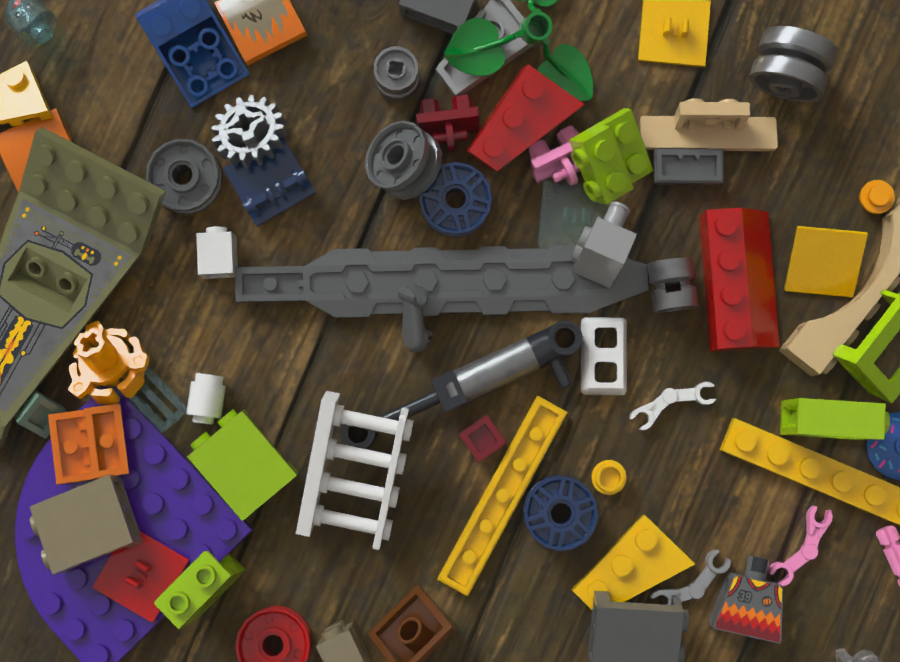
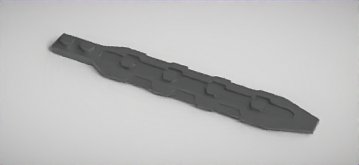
[235,245,649,318]

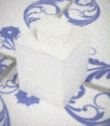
[196,226,238,279]

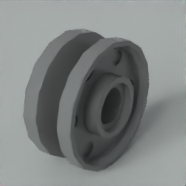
[365,120,442,200]
[146,139,223,215]

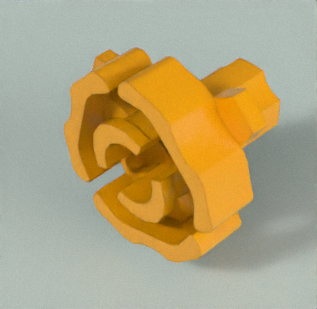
[68,321,149,405]

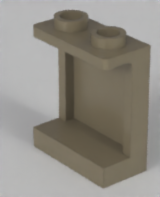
[29,474,143,575]

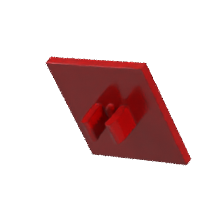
[92,530,190,623]

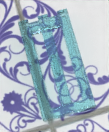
[120,366,187,433]

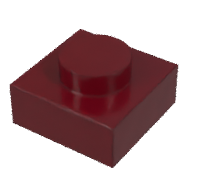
[458,415,507,463]

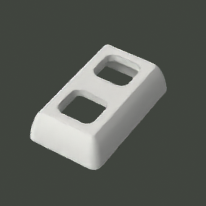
[581,317,627,395]

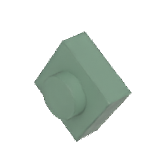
[14,390,67,439]

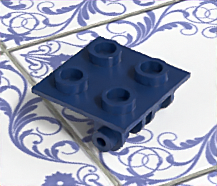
[223,137,316,227]

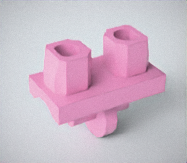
[528,125,580,186]

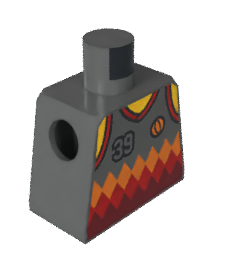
[707,555,783,644]

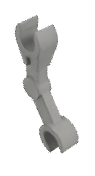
[649,549,731,605]

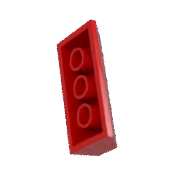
[699,208,780,352]

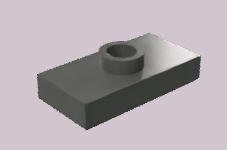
[653,149,723,185]

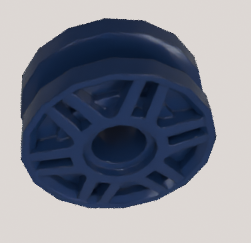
[419,162,492,238]
[522,475,598,551]

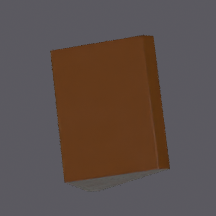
[368,584,456,662]

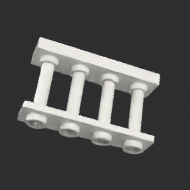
[296,391,414,550]

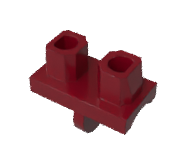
[416,94,479,152]

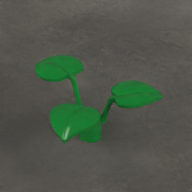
[444,0,593,101]

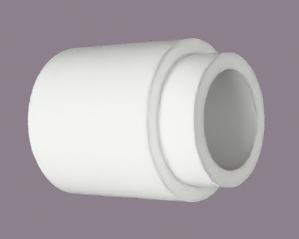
[186,373,226,425]

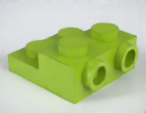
[569,108,654,205]

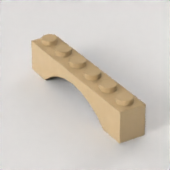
[778,197,900,376]

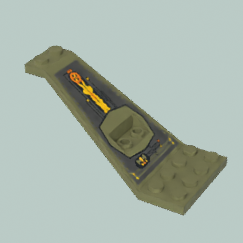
[0,127,166,450]

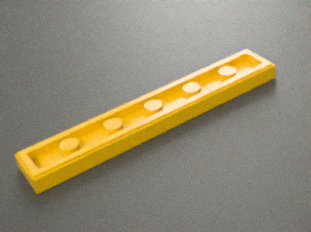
[437,395,568,596]

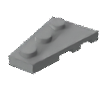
[436,0,535,97]

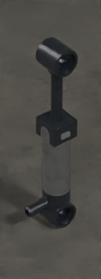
[340,320,583,449]

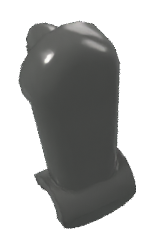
[398,286,434,353]

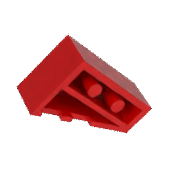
[465,64,585,172]

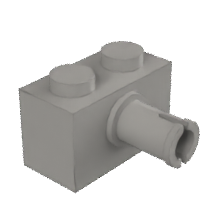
[571,202,637,288]

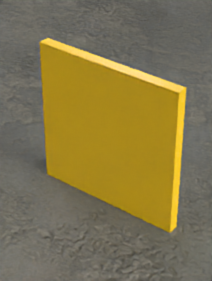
[638,0,711,67]
[784,226,868,297]

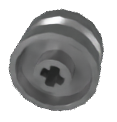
[749,26,837,103]

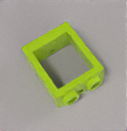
[780,398,890,440]

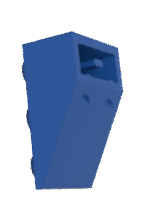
[135,0,249,108]

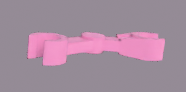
[767,506,833,586]

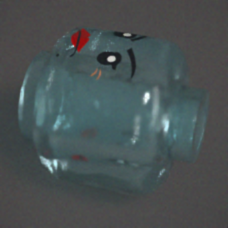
[4,0,57,45]

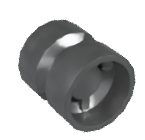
[374,46,419,102]
[647,257,699,313]

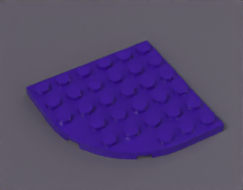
[15,386,254,662]

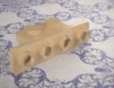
[639,98,778,151]

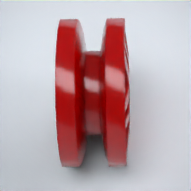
[235,605,313,662]

